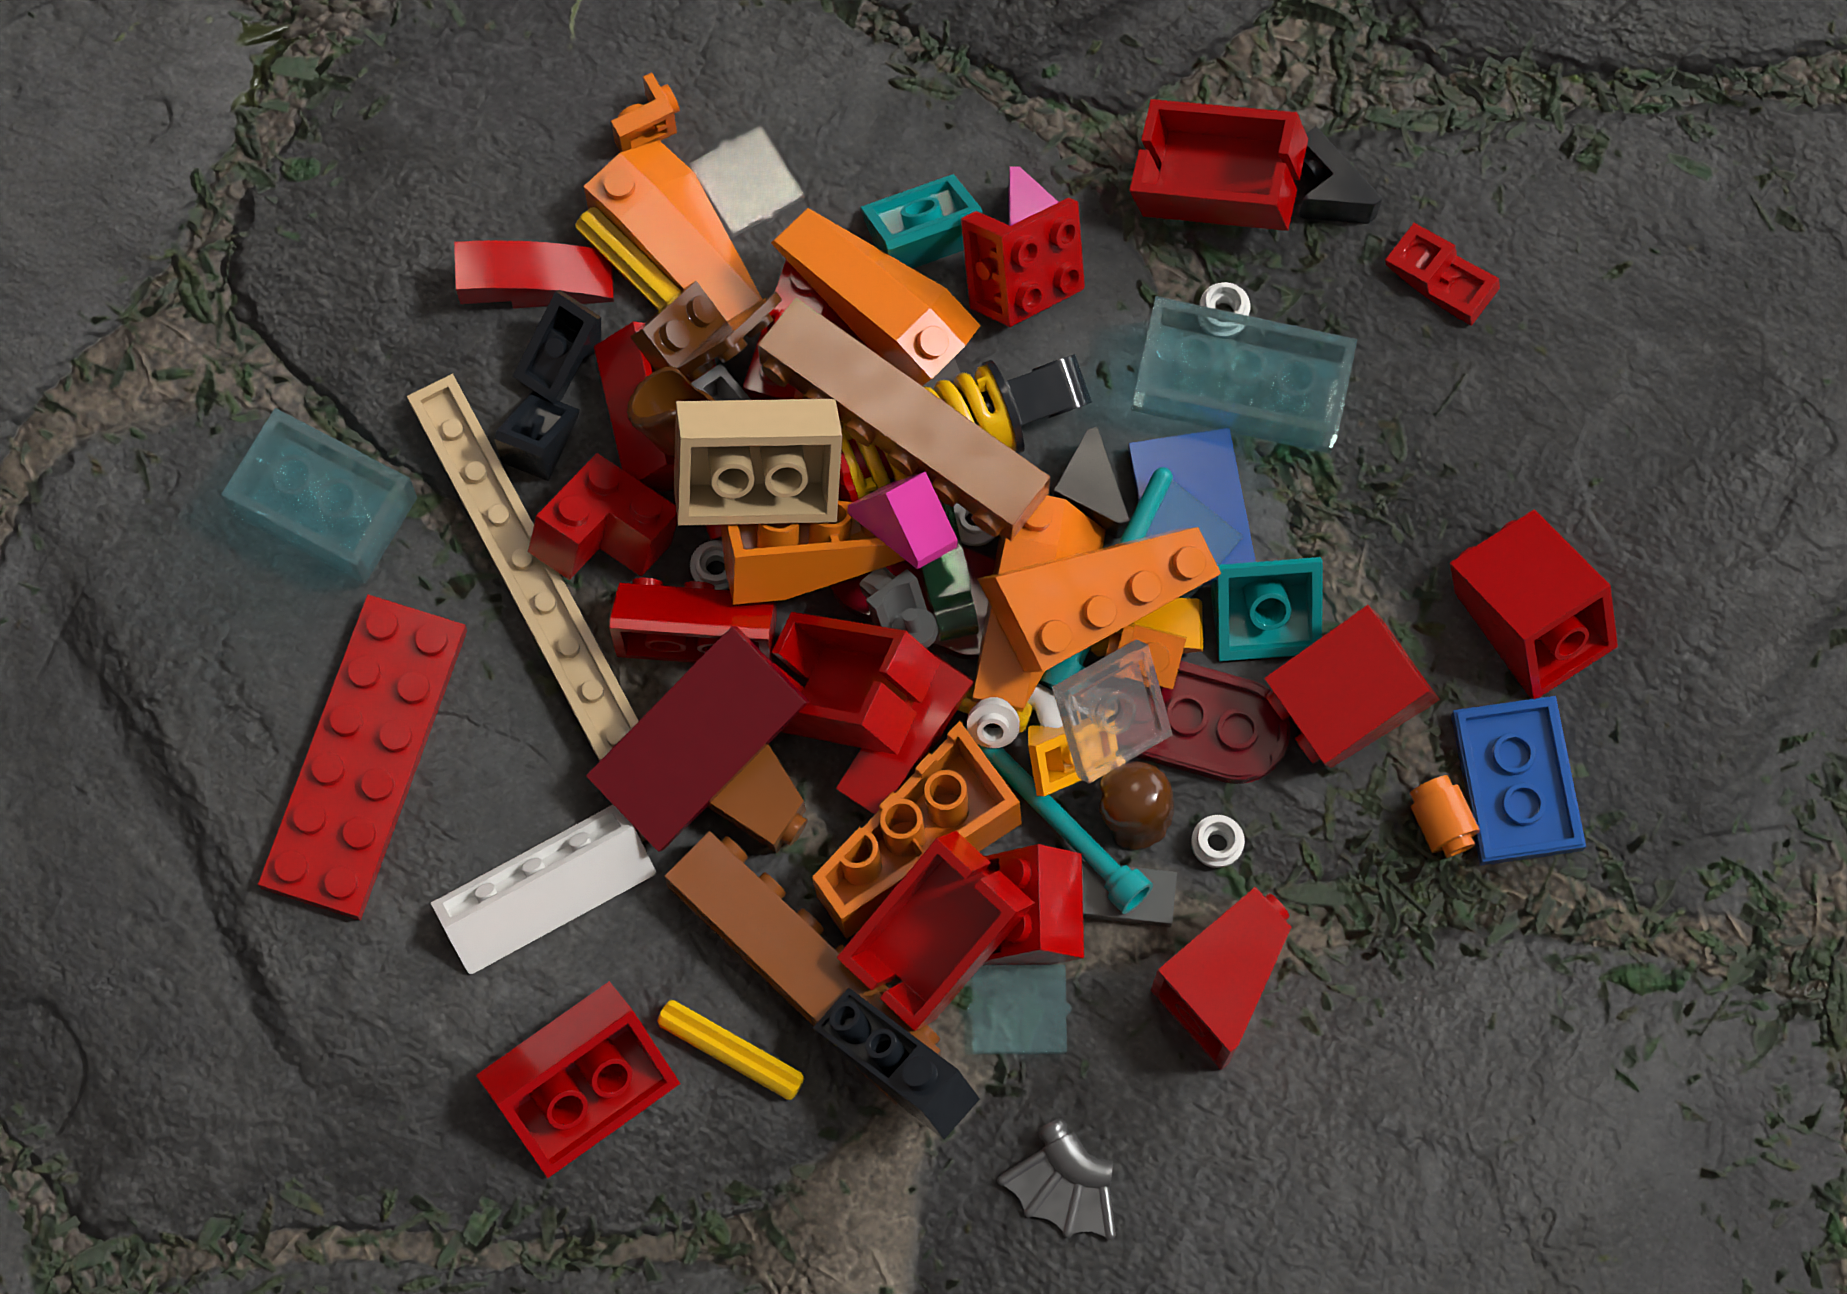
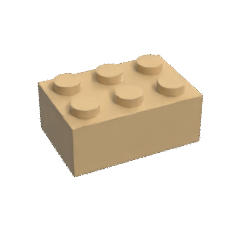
[674,399,842,525]

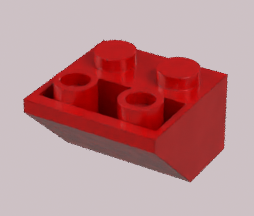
[981,844,1084,967]

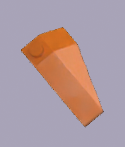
[584,140,763,321]
[971,495,1106,712]

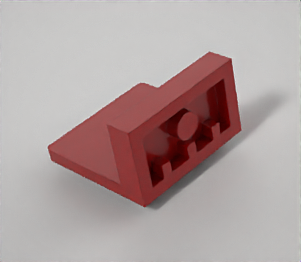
[961,198,1085,327]

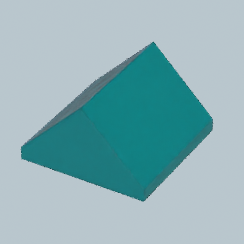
[860,174,982,269]
[1210,557,1323,661]

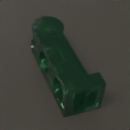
[919,500,979,642]

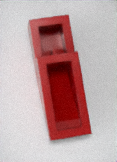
[454,240,614,308]
[836,653,975,814]

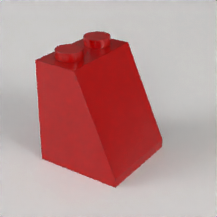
[1450,509,1618,699]
[1264,605,1440,768]
[1151,887,1292,1070]

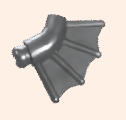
[997,1118,1116,1240]

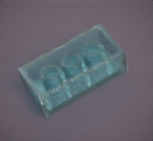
[1131,296,1357,454]

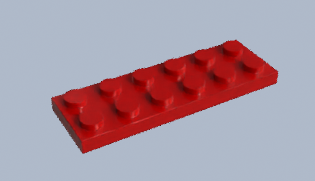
[258,594,468,921]

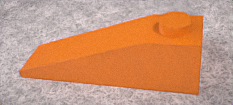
[771,208,981,386]
[721,500,905,604]

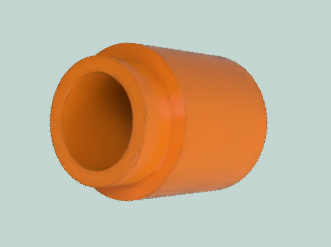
[1410,775,1480,858]

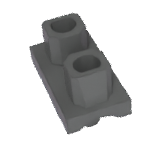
[859,567,938,648]

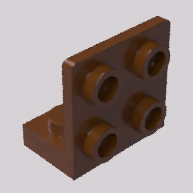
[630,281,782,382]

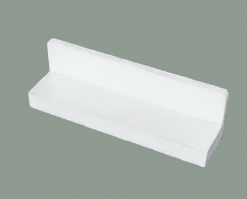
[431,805,656,974]

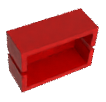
[1129,99,1308,231]
[772,612,941,755]
[836,831,1035,1031]

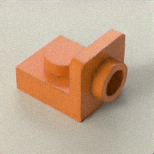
[611,72,680,152]
[1104,623,1187,689]

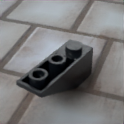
[813,988,980,1140]

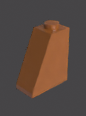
[707,744,808,853]

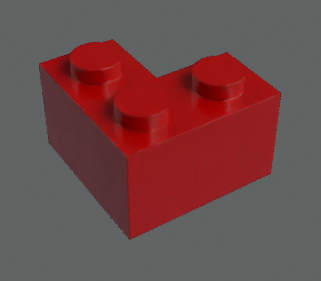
[528,453,678,580]

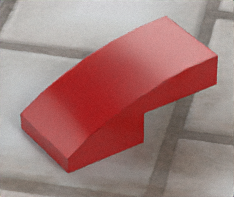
[1385,223,1500,326]

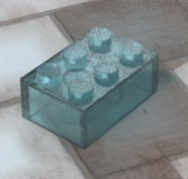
[221,408,417,584]

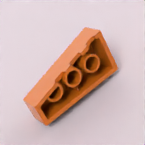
[978,527,1221,672]
[812,721,1022,939]

